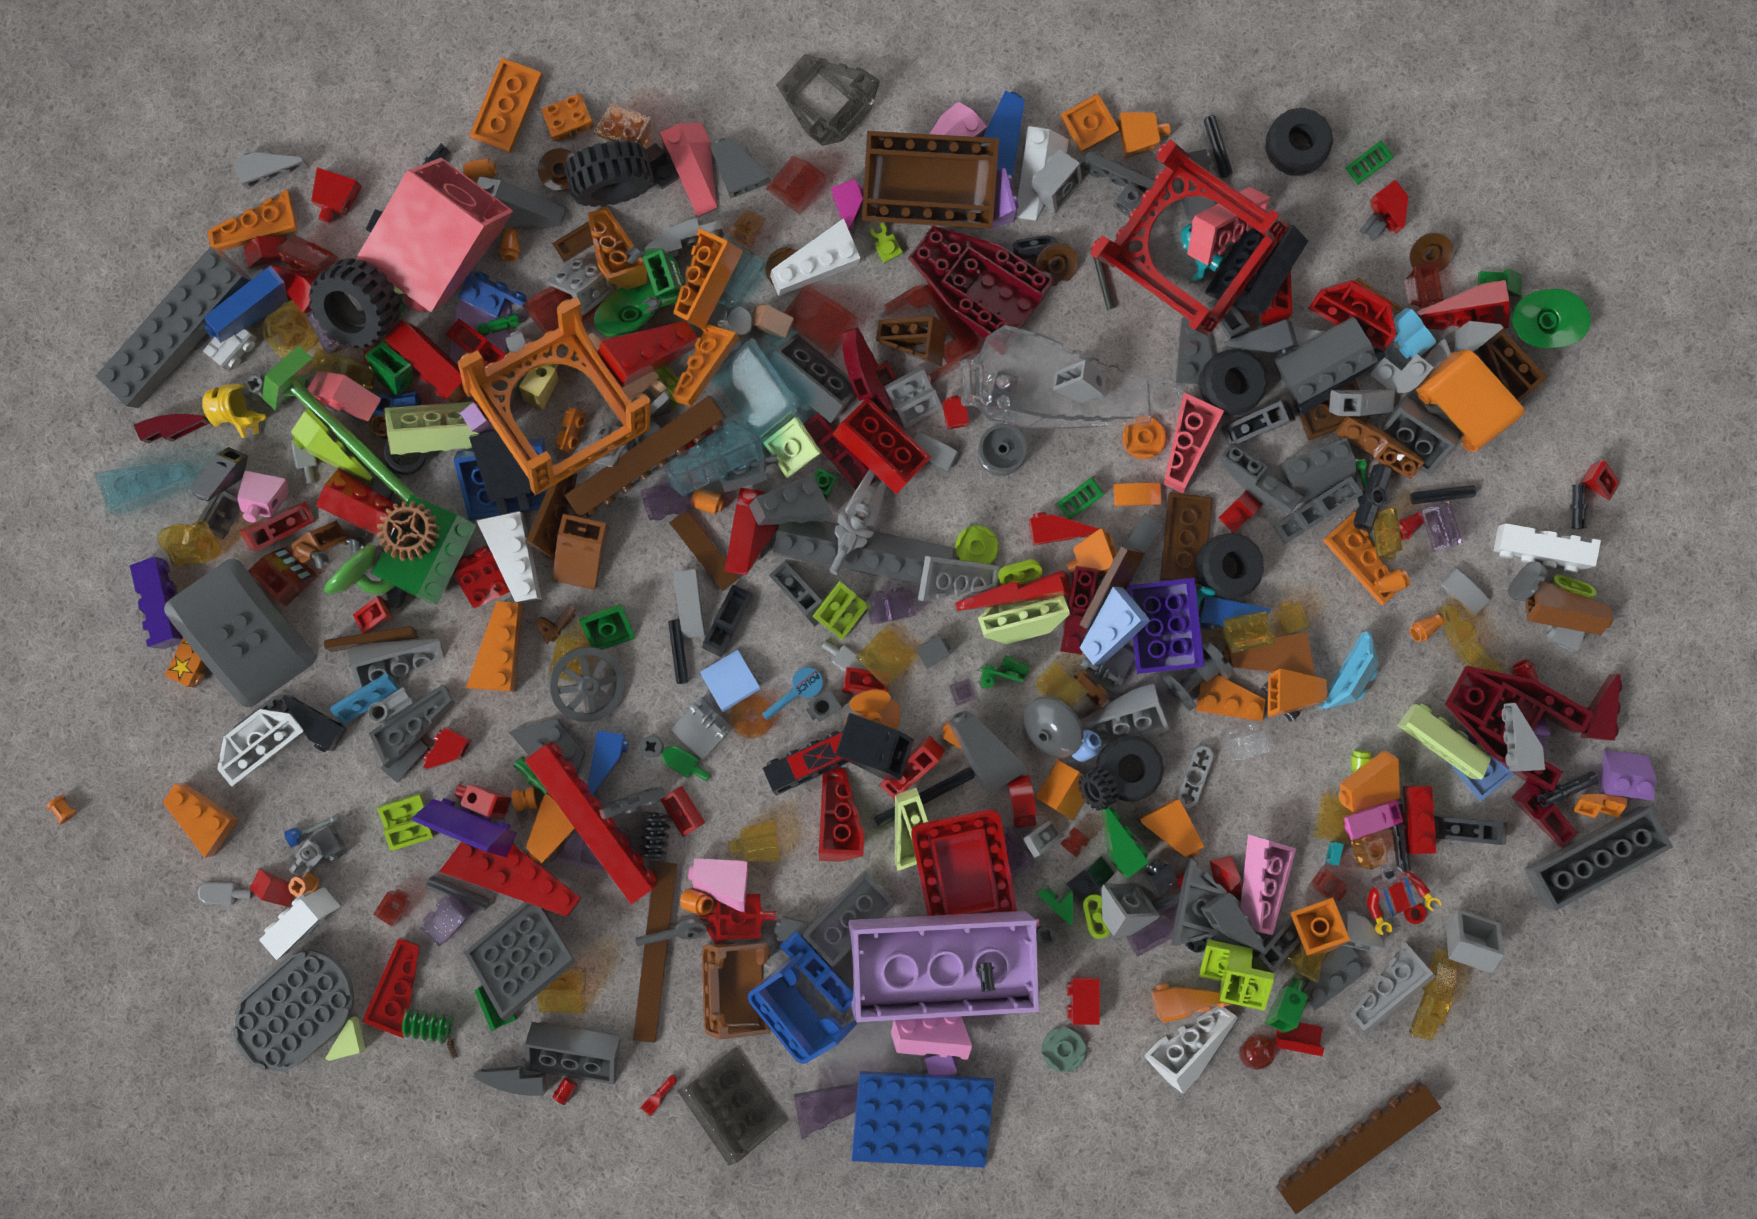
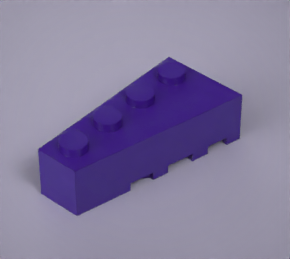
[130,556,183,649]

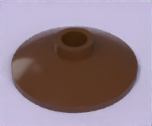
[538,148,574,191]
[1409,233,1453,275]
[1035,243,1078,286]

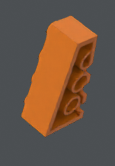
[673,228,743,330]
[466,601,523,692]

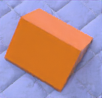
[1035,760,1086,821]
[1290,898,1350,956]

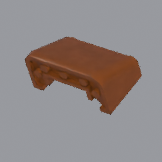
[702,942,771,1040]

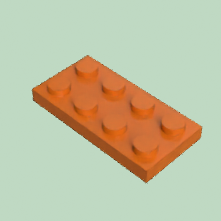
[469,57,543,153]

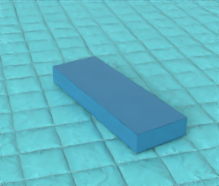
[330,673,400,725]

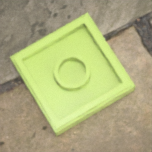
[763,417,822,478]

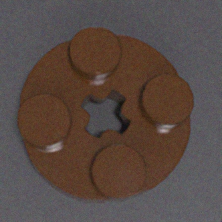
[1071,669,1110,709]

